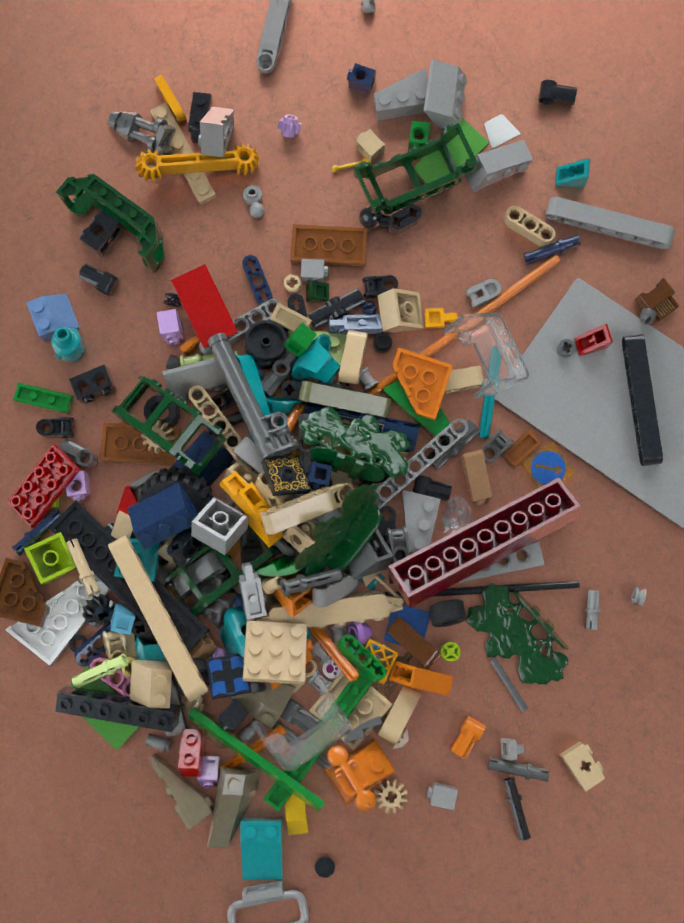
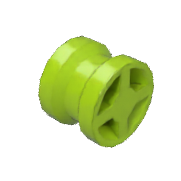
[440,642,461,662]

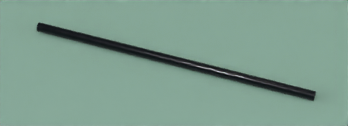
[384,580,580,599]

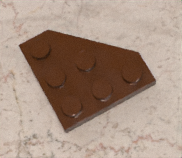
[0,558,49,628]

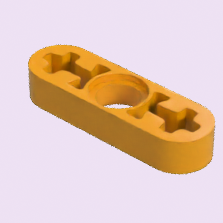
[153,74,187,123]

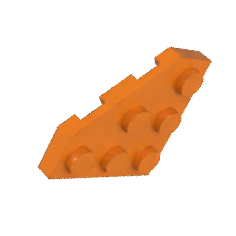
[392,347,453,421]

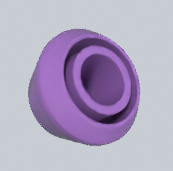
[347,621,372,645]

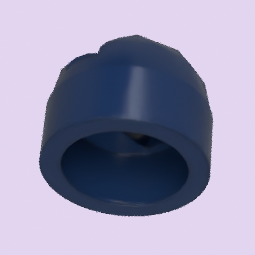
[362,301,377,315]

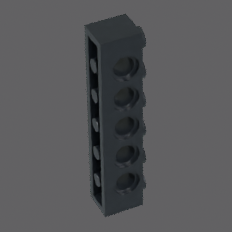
[55,685,181,733]

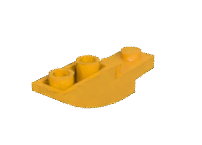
[219,471,284,548]

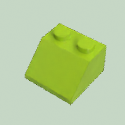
[24,532,77,586]

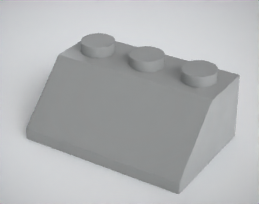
[424,60,467,129]
[162,358,228,401]

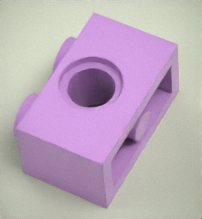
[157,309,185,345]

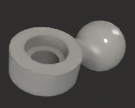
[243,185,265,218]

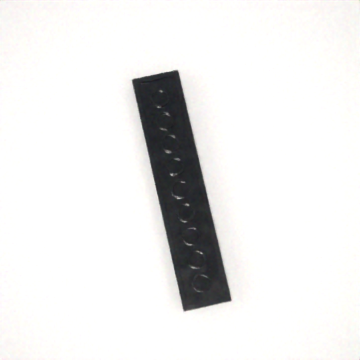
[49,500,210,652]

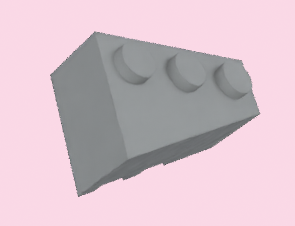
[374,68,428,121]
[198,107,234,157]
[465,140,533,192]
[402,490,441,554]

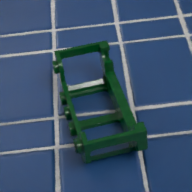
[354,123,478,215]
[56,174,165,272]
[111,376,227,476]
[165,524,282,617]

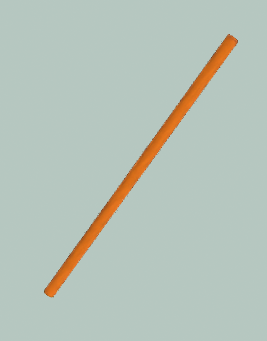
[366,255,561,396]

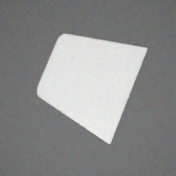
[484,114,521,149]

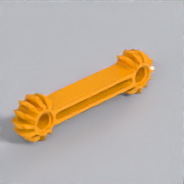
[135,143,260,183]

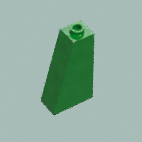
[383,380,451,440]

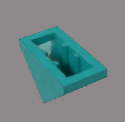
[556,158,590,187]

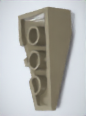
[149,753,214,830]
[207,767,260,848]

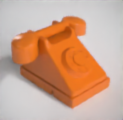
[324,738,396,812]

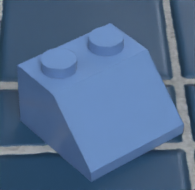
[26,294,80,342]

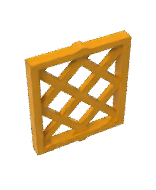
[355,638,399,684]

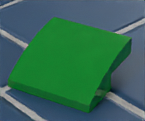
[257,555,301,576]

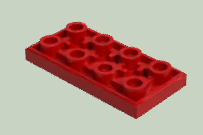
[171,264,238,349]
[7,444,81,528]

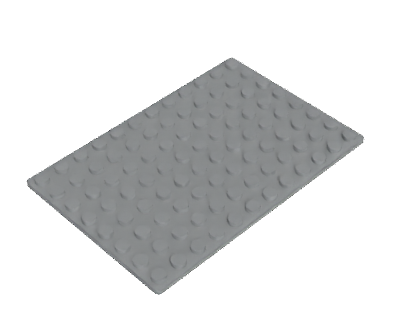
[494,278,684,528]

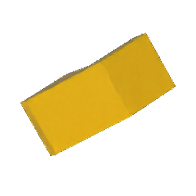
[285,794,309,835]

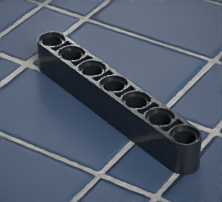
[622,334,663,466]

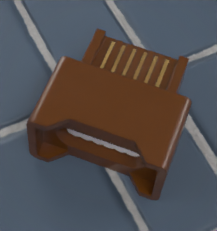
[635,278,679,322]

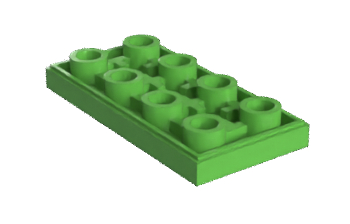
[413,118,489,195]
[70,666,139,750]

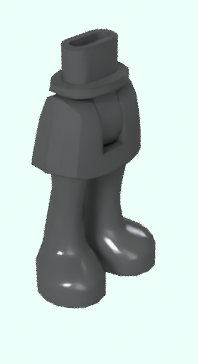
[107,111,168,153]

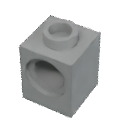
[301,259,328,283]
[427,782,458,810]

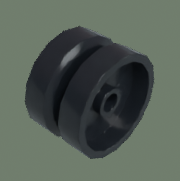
[244,320,287,369]

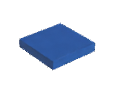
[383,605,430,645]

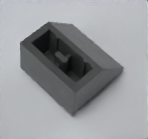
[347,528,394,580]

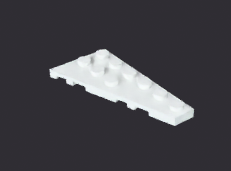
[5,575,110,666]

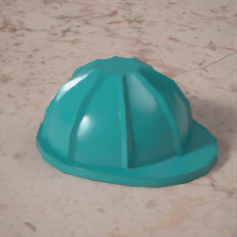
[266,397,301,415]

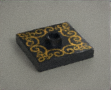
[261,457,311,496]

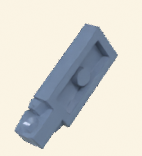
[328,314,382,334]

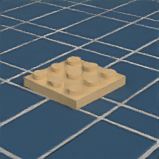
[243,620,307,684]
[309,672,393,751]

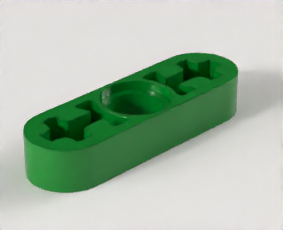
[337,634,386,682]

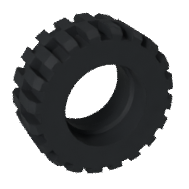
[137,466,214,542]

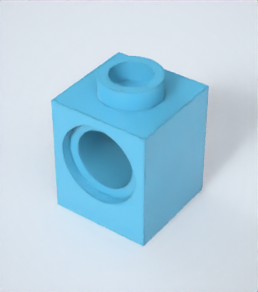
[111,604,135,635]

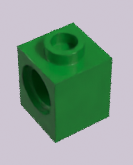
[408,121,430,149]
[283,322,317,357]

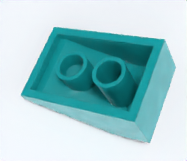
[241,817,283,880]

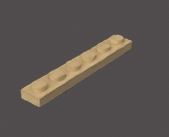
[150,102,216,205]

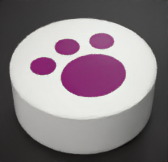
[323,659,341,679]

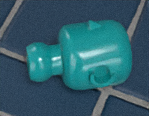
[51,327,85,362]

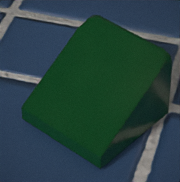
[306,281,329,303]

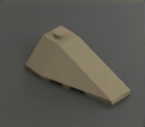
[231,681,295,728]

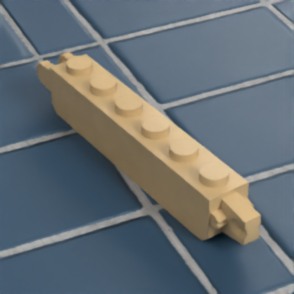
[254,590,403,629]

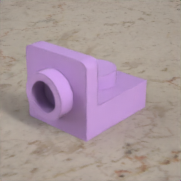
[197,756,220,789]

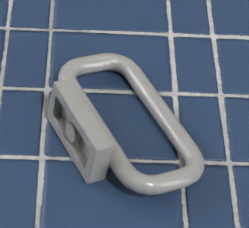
[227,880,309,923]

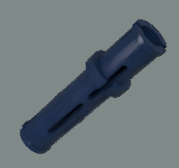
[524,234,581,265]
[12,508,62,556]

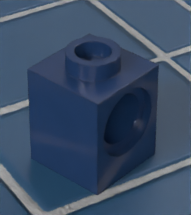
[347,63,376,95]

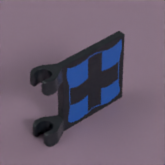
[206,654,266,700]

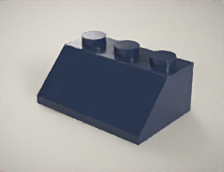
[169,430,234,487]
[128,482,199,549]

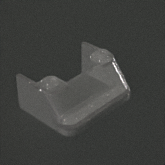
[443,312,529,398]
[252,678,351,771]

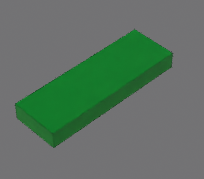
[13,382,74,415]

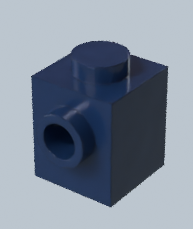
[307,462,332,490]

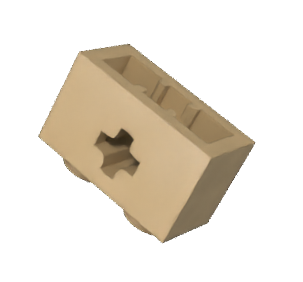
[560,742,606,792]

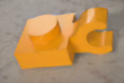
[425,308,458,329]

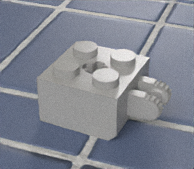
[192,498,249,555]

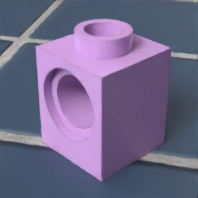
[66,471,91,501]

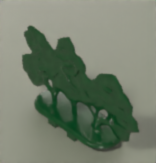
[298,406,410,482]
[294,483,382,577]
[467,583,569,685]

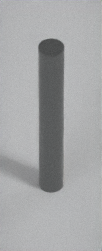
[489,657,528,712]

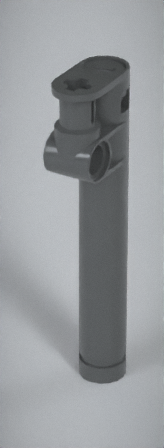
[208,333,299,460]

